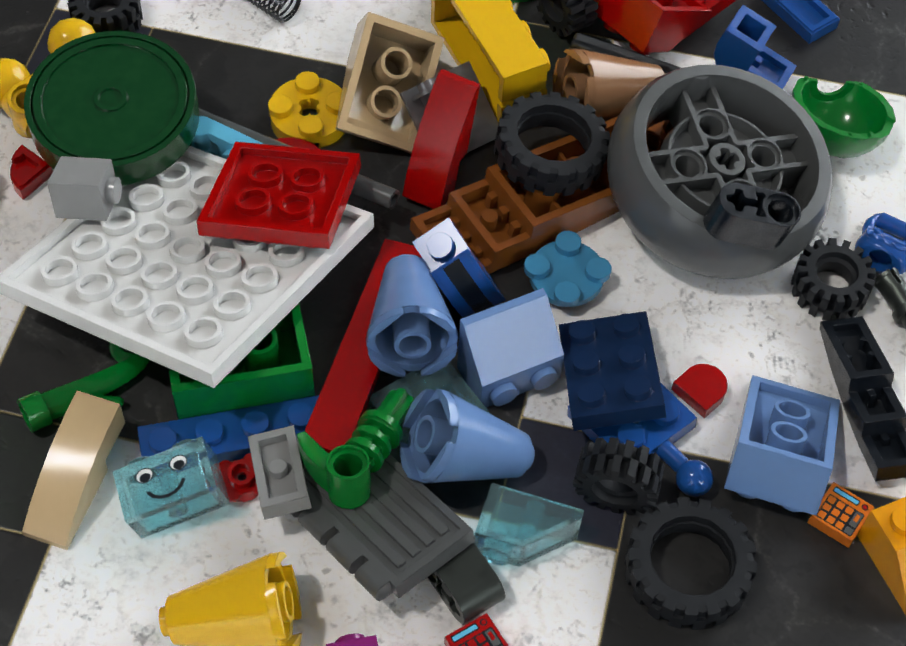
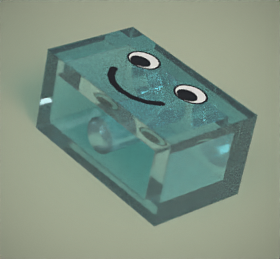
[112,436,230,539]

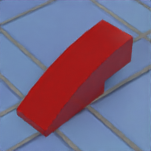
[402,69,481,209]

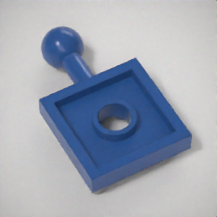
[567,383,713,497]

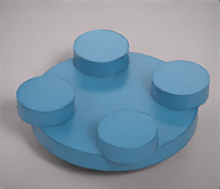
[524,231,612,307]

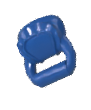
[854,212,906,274]

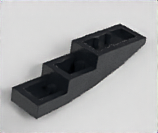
[819,316,906,482]

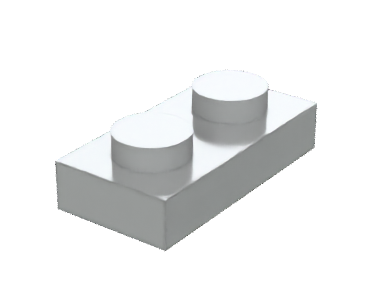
[248,425,312,520]

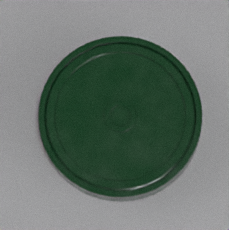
[24,31,199,186]

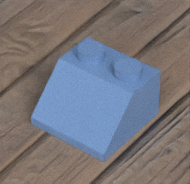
[457,288,564,409]

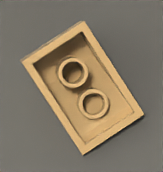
[335,12,445,154]

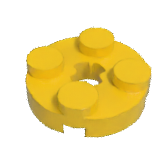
[268,71,345,148]

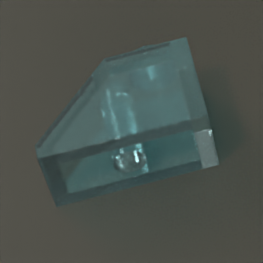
[474,483,584,567]

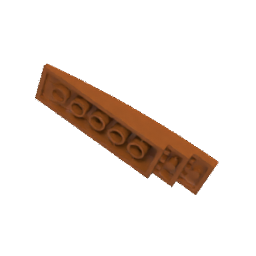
[409,116,673,274]

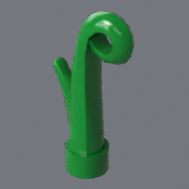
[17,343,150,433]

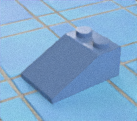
[724,375,840,516]

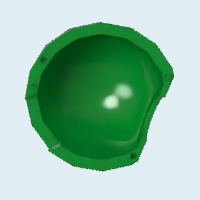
[792,76,896,158]

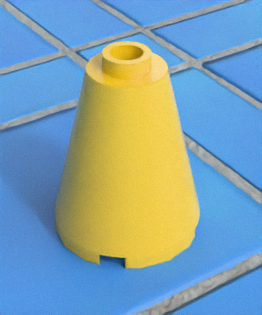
[159,552,302,646]

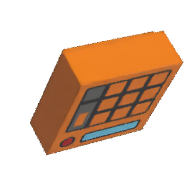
[807,482,874,548]

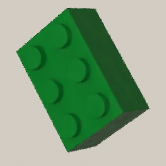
[169,303,315,420]

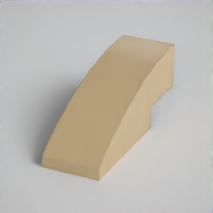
[22,391,125,550]

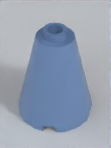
[366,254,458,377]
[400,388,535,483]

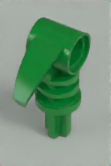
[297,387,414,509]

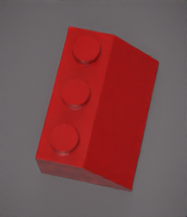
[594,0,713,55]

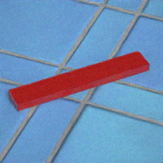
[305,238,422,453]

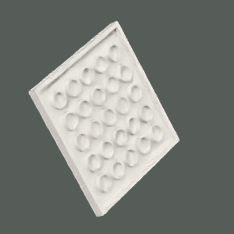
[0,146,374,388]

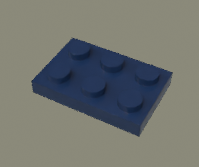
[558,311,666,431]

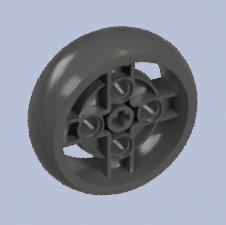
[607,65,833,279]

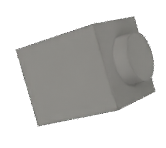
[47,156,122,221]

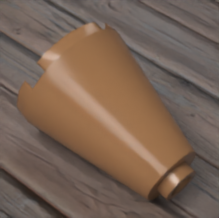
[553,48,666,121]

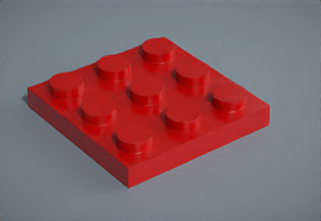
[196,142,361,249]

